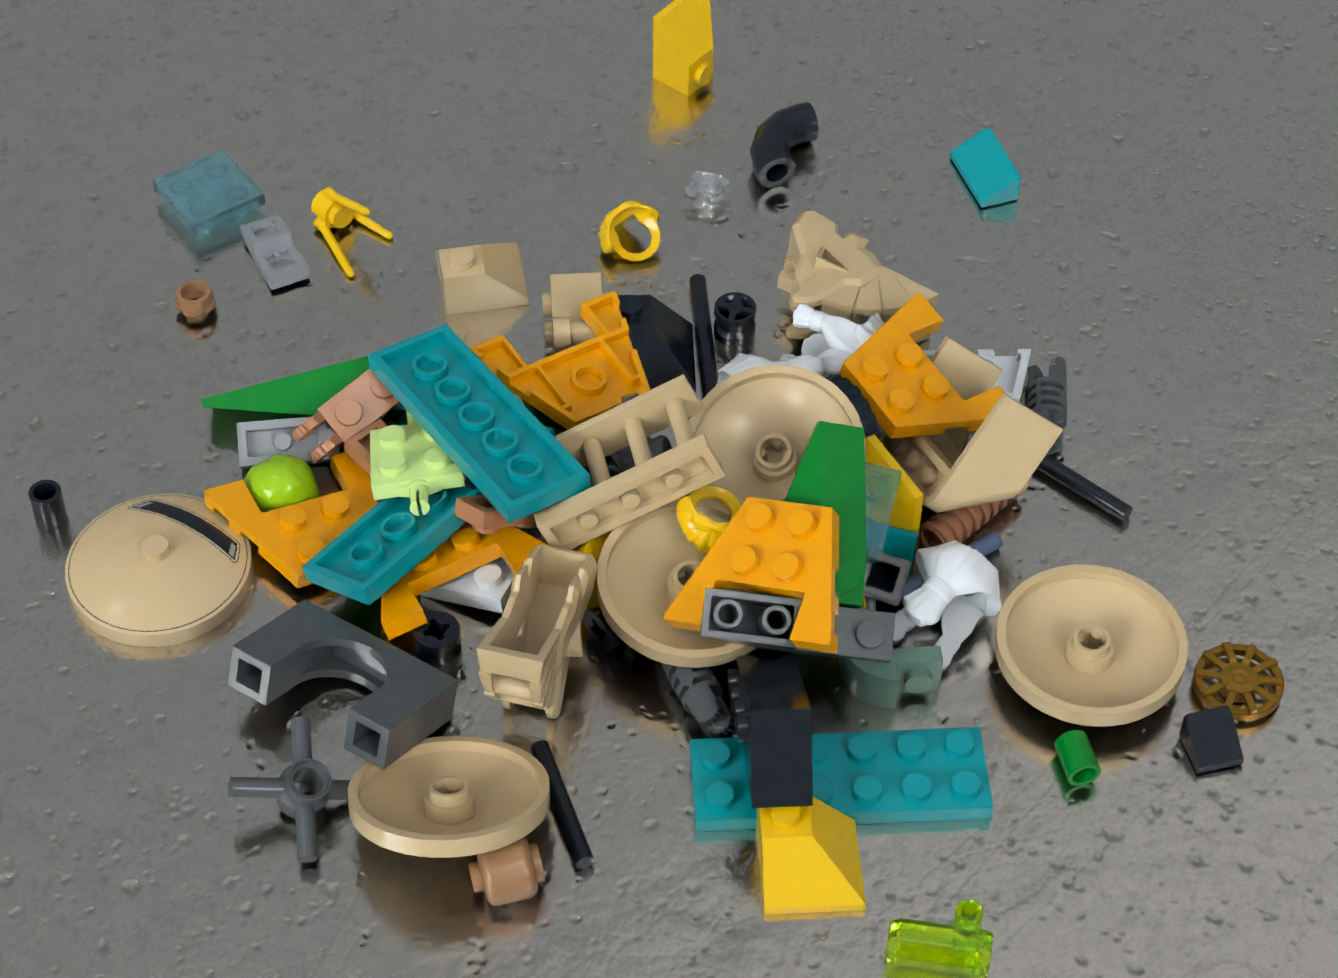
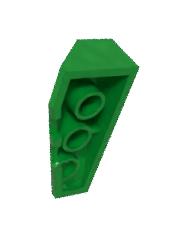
[201,356,369,416]
[755,421,867,609]

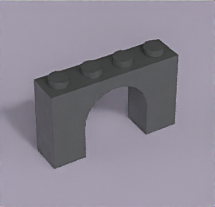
[228,599,458,770]

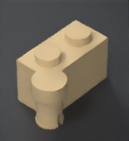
[542,272,602,354]

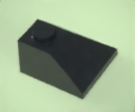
[618,295,696,392]

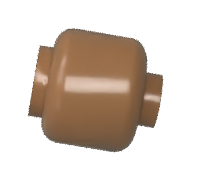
[468,837,545,906]

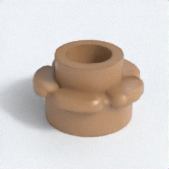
[174,280,216,318]

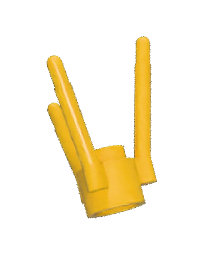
[311,186,393,278]

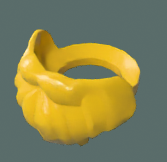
[598,200,661,262]
[676,485,741,554]

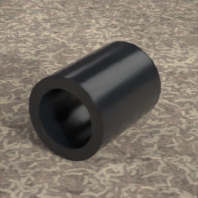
[28,480,68,530]

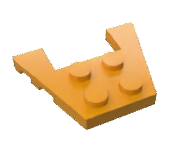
[469,290,650,430]
[838,293,1007,439]
[204,452,377,588]
[663,497,839,654]
[381,522,548,640]

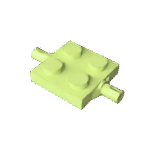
[370,411,465,516]

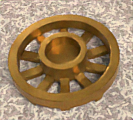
[1193,641,1285,721]

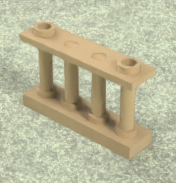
[534,374,726,550]

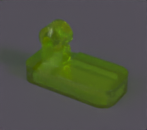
[886,899,993,975]

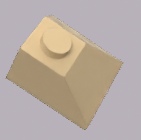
[435,242,530,315]

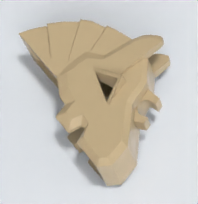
[777,210,939,343]
[477,544,597,719]

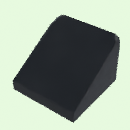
[864,547,912,607]
[1179,706,1244,774]

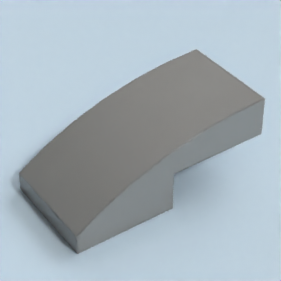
[240,214,311,290]

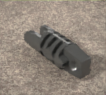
[1027,356,1067,455]
[662,663,735,737]

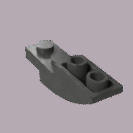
[699,588,896,663]

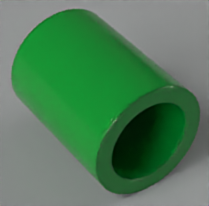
[1054,730,1101,786]

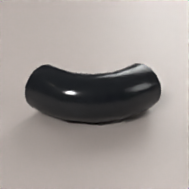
[750,102,818,188]

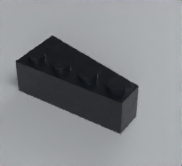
[727,650,813,808]

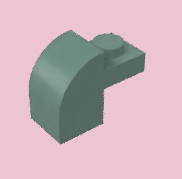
[839,646,943,709]

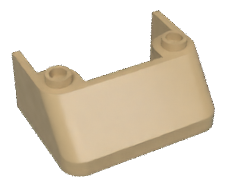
[880,336,1063,513]

